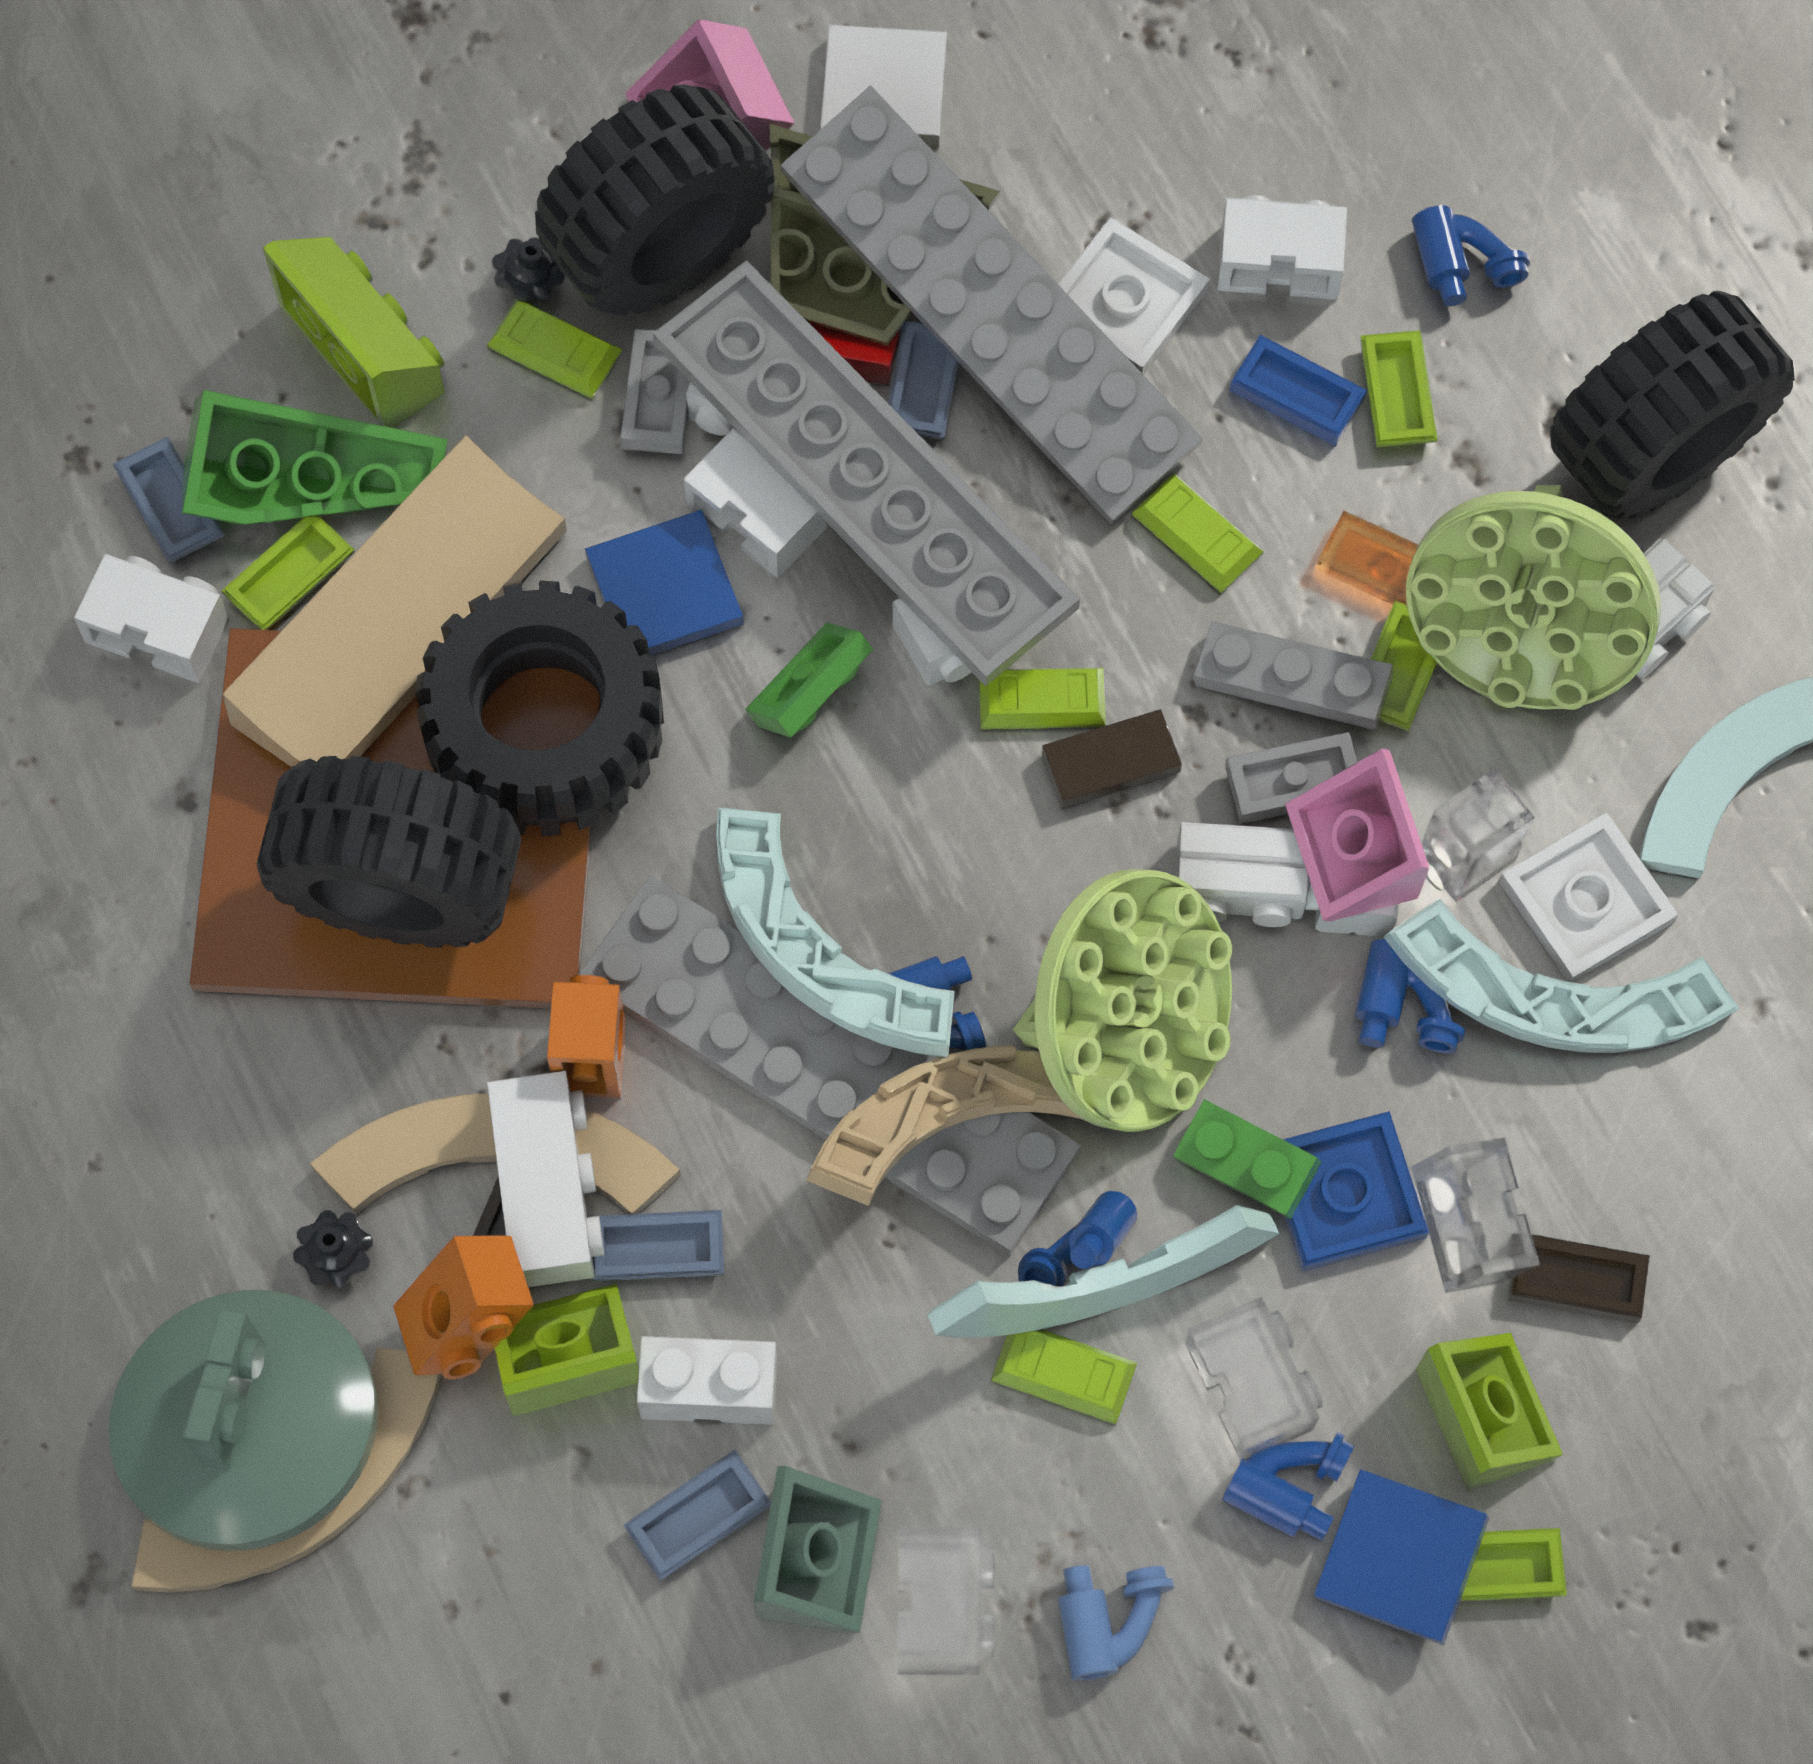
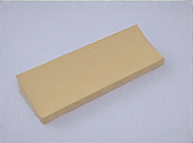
[222,435,567,767]

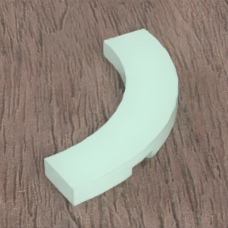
[1639,677,1813,879]
[716,807,955,1058]
[1384,898,1740,1053]
[927,1205,1279,1338]

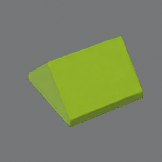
[495,1283,639,1416]
[1415,1333,1563,1492]

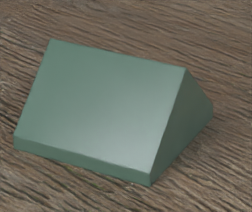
[754,1466,882,1633]

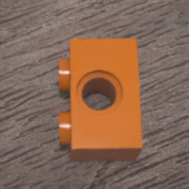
[547,975,626,1098]
[393,1236,534,1379]

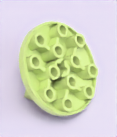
[1406,485,1661,710]
[1013,869,1232,1132]

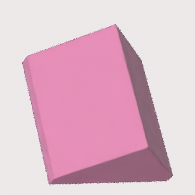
[1285,749,1430,921]

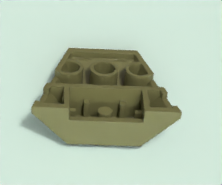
[770,124,1000,346]

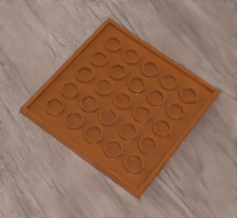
[189,628,601,1009]

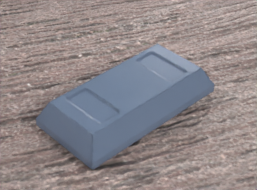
[888,320,958,440]
[113,436,225,564]
[590,1210,724,1282]
[623,1450,771,1581]

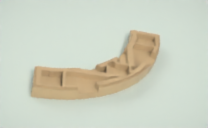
[806,1045,1082,1206]
[310,1093,681,1215]
[131,1347,441,1593]

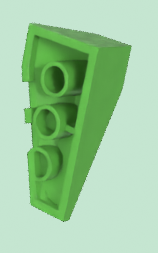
[181,390,448,525]

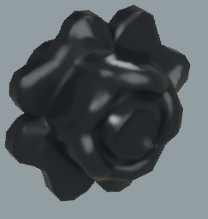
[492,237,565,302]
[293,1210,374,1289]

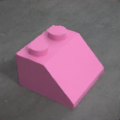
[625,19,795,151]

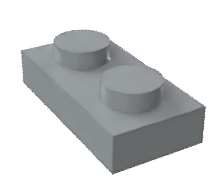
[620,329,690,454]
[1225,732,1357,824]

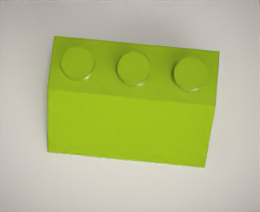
[262,237,445,428]

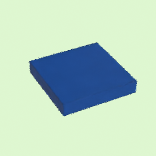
[585,509,744,656]
[1283,1111,1429,1272]
[1314,1469,1490,1646]

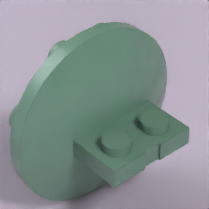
[109,1290,378,1551]

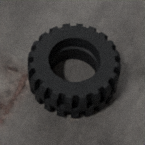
[535,84,775,316]
[1550,291,1795,520]
[415,580,664,836]
[256,756,521,948]

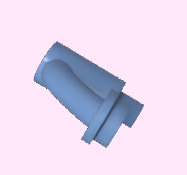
[1058,1565,1174,1681]

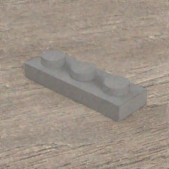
[1194,621,1393,730]

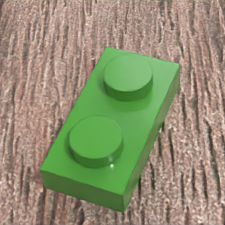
[745,622,873,738]
[1173,1099,1322,1220]

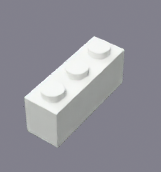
[487,1071,605,1287]

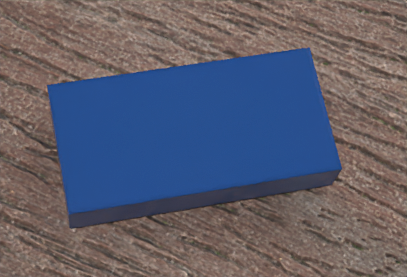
[1229,335,1367,447]

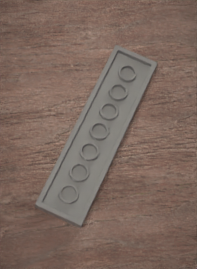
[780,85,1203,525]
[653,260,1080,686]
[578,874,1081,1257]

